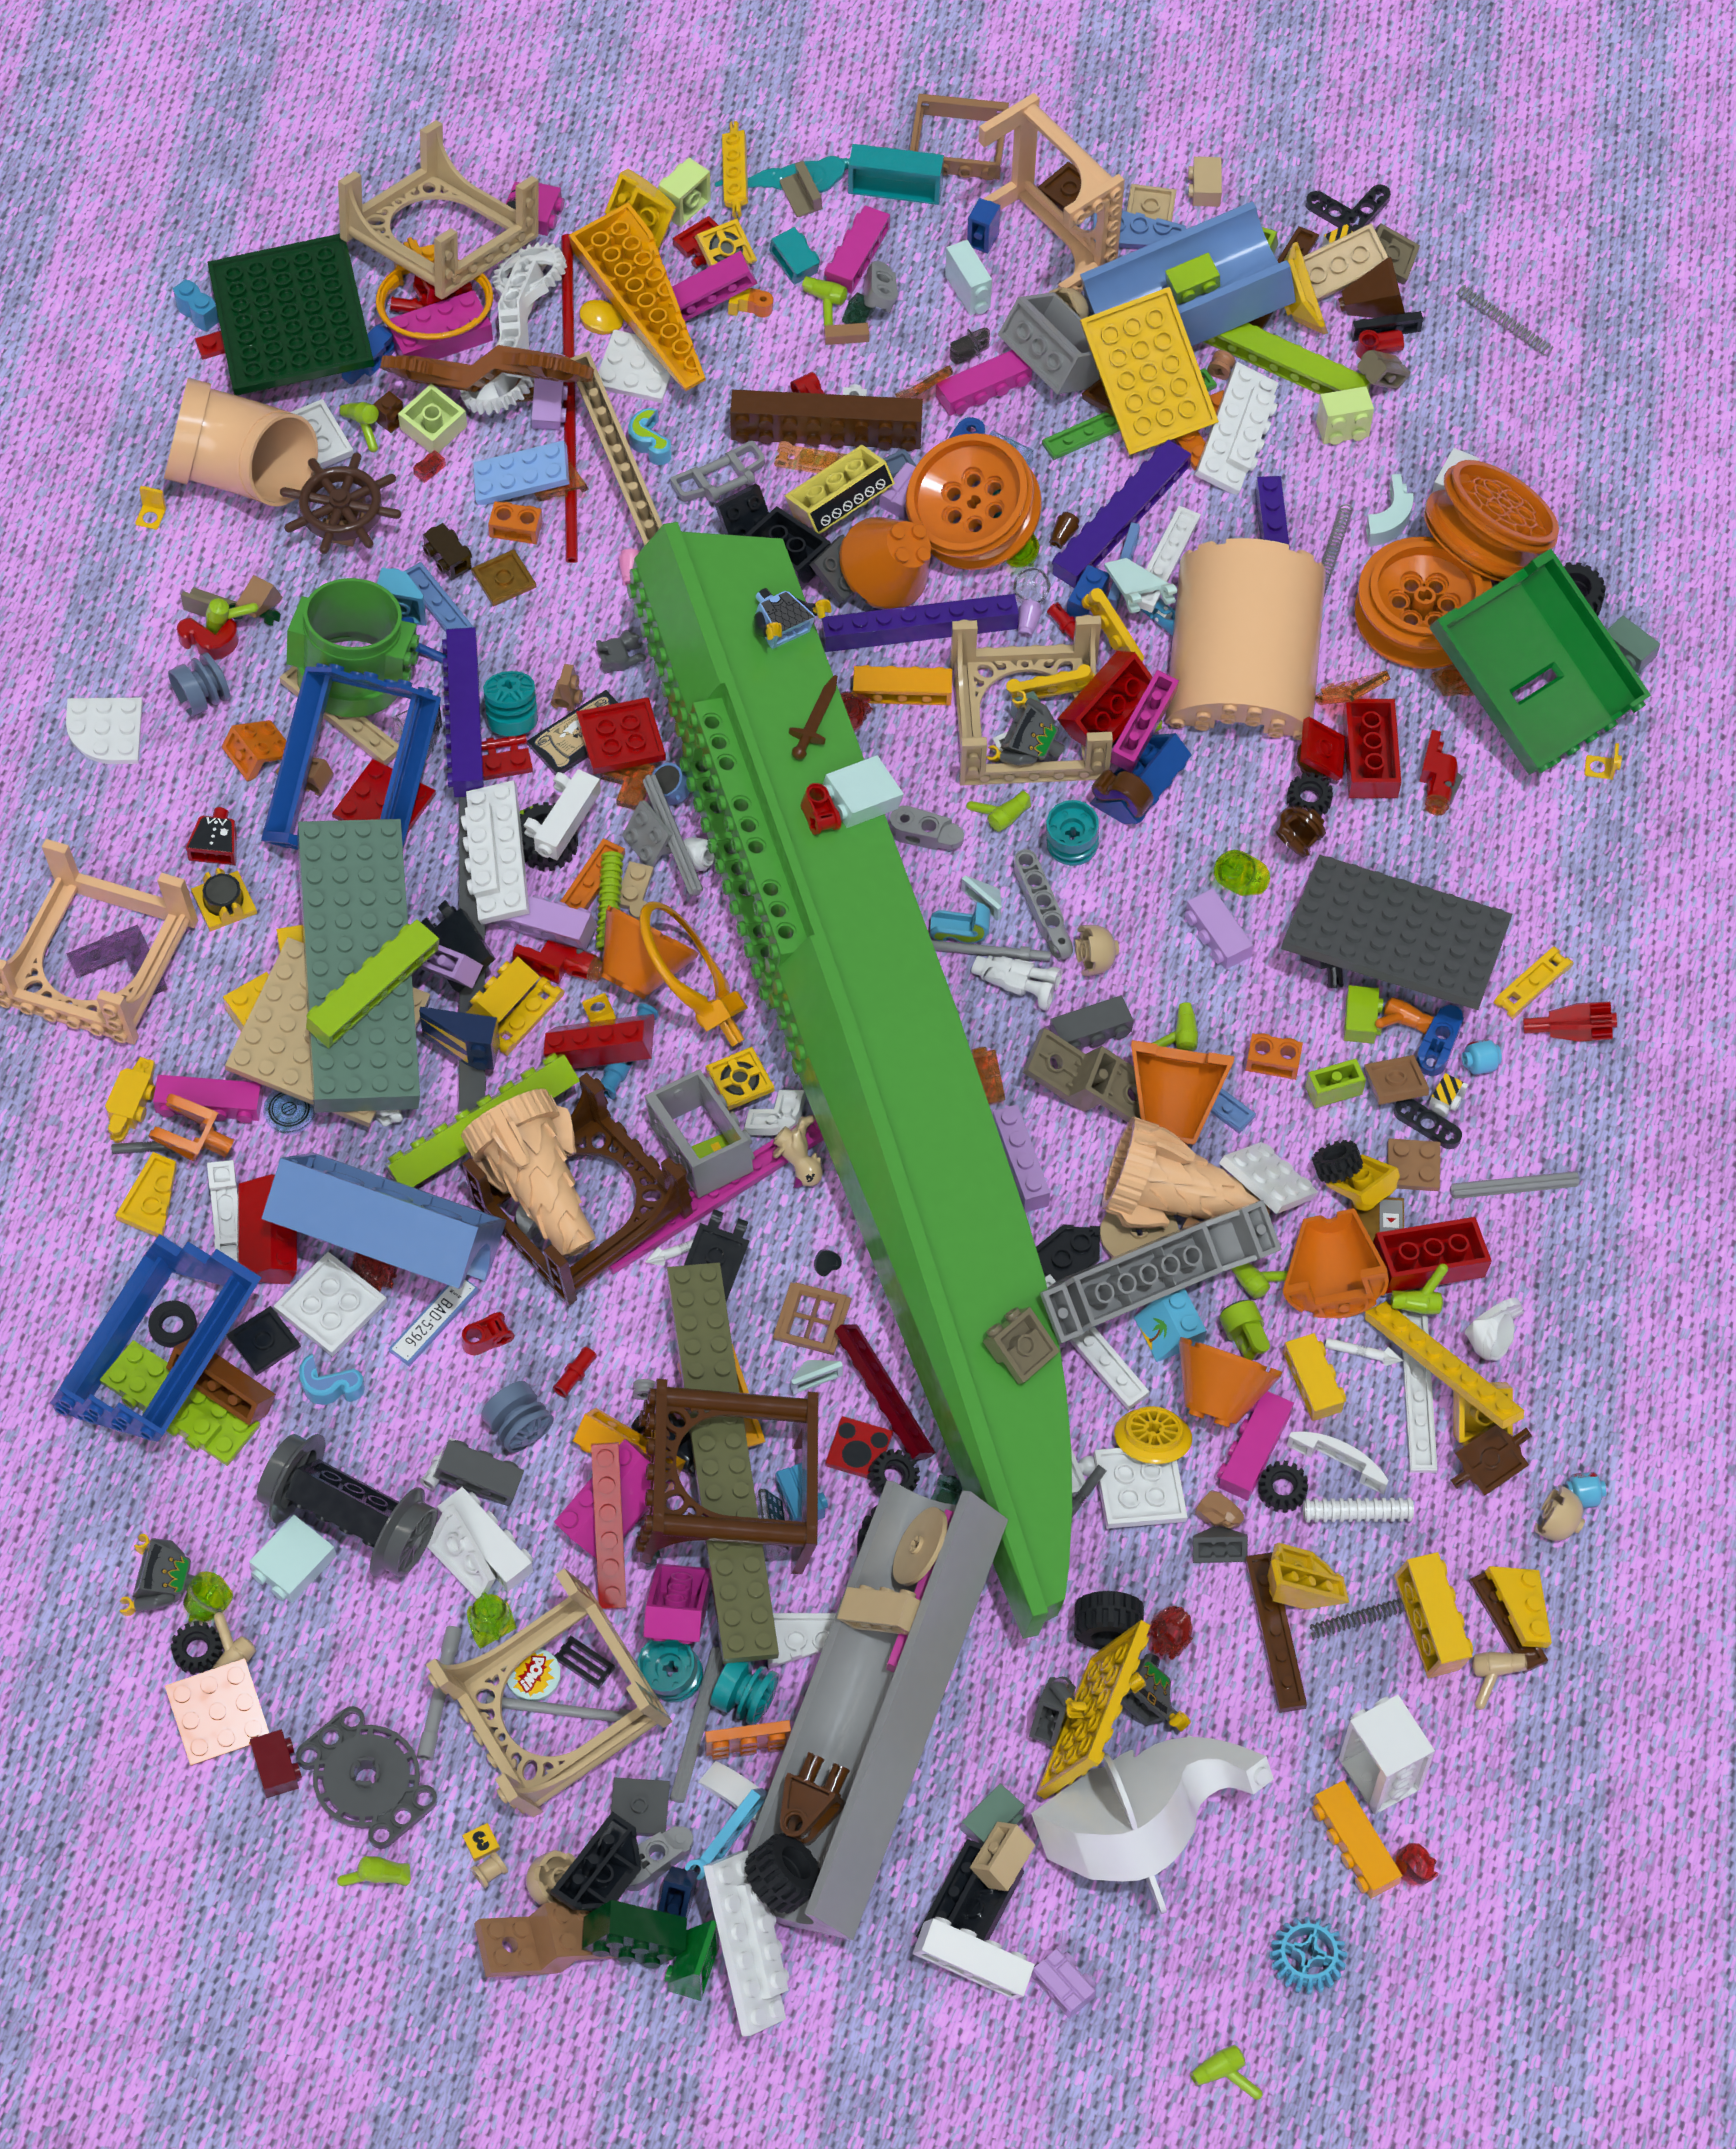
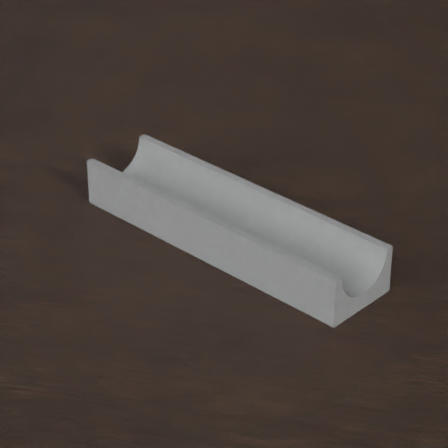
[746,1481,1008,1940]

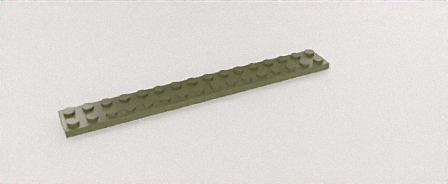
[666,1263,779,1664]

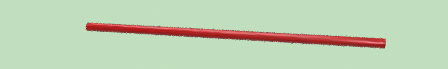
[561,234,578,563]

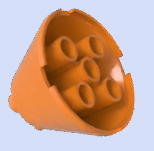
[840,517,931,610]
[601,905,699,1000]
[1179,1337,1282,1428]

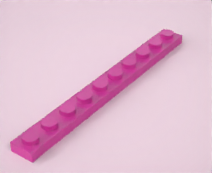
[609,1115,824,1274]

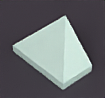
[961,875,1002,921]
[791,1360,843,1395]

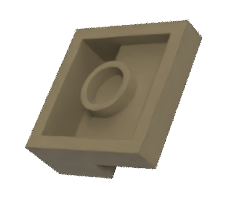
[1375,223,1420,284]
[983,1307,1060,1384]

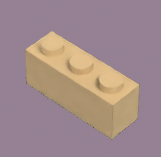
[837,1585,921,1635]

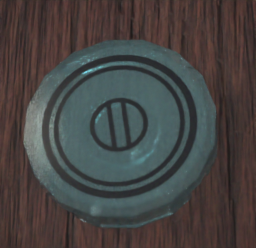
[263,1090,315,1135]

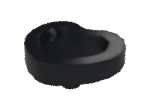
[814,1249,842,1276]

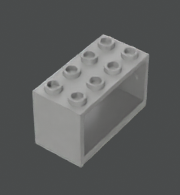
[998,292,1100,394]
[645,1069,755,1198]

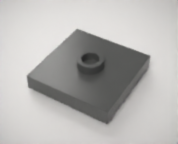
[611,1777,670,1836]

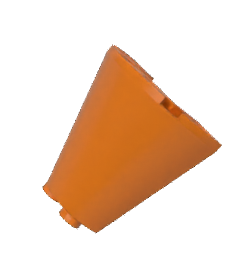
[1131,1040,1235,1146]
[1283,1208,1389,1318]

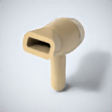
[211,1612,256,1670]
[1472,1652,1527,1710]

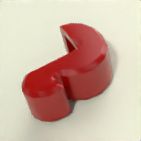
[177,618,239,660]

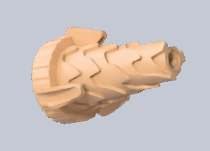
[461,1089,596,1258]
[1102,1117,1270,1229]

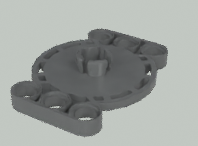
[296,1706,437,1849]

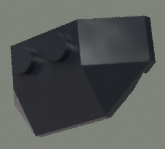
[550,1811,641,1911]

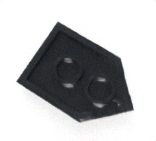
[1036,1224,1100,1282]

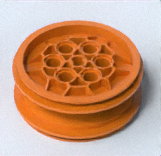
[906,433,1042,570]
[1424,460,1559,582]

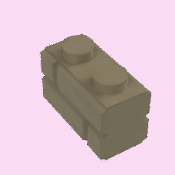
[1357,350,1411,389]

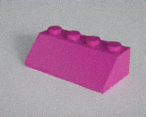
[554,1439,671,1559]

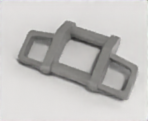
[671,441,765,502]

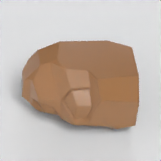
[1195,1490,1244,1529]

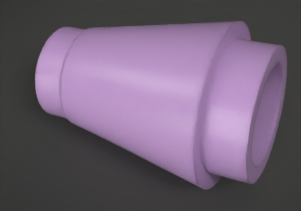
[1018,600,1042,638]

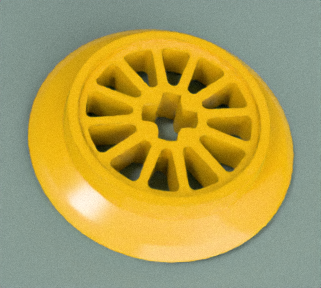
[1114,1406,1192,1464]

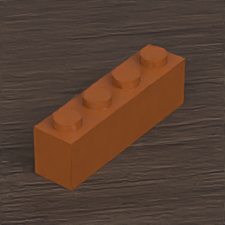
[166,1338,276,1425]

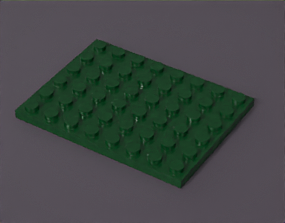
[207,234,375,396]

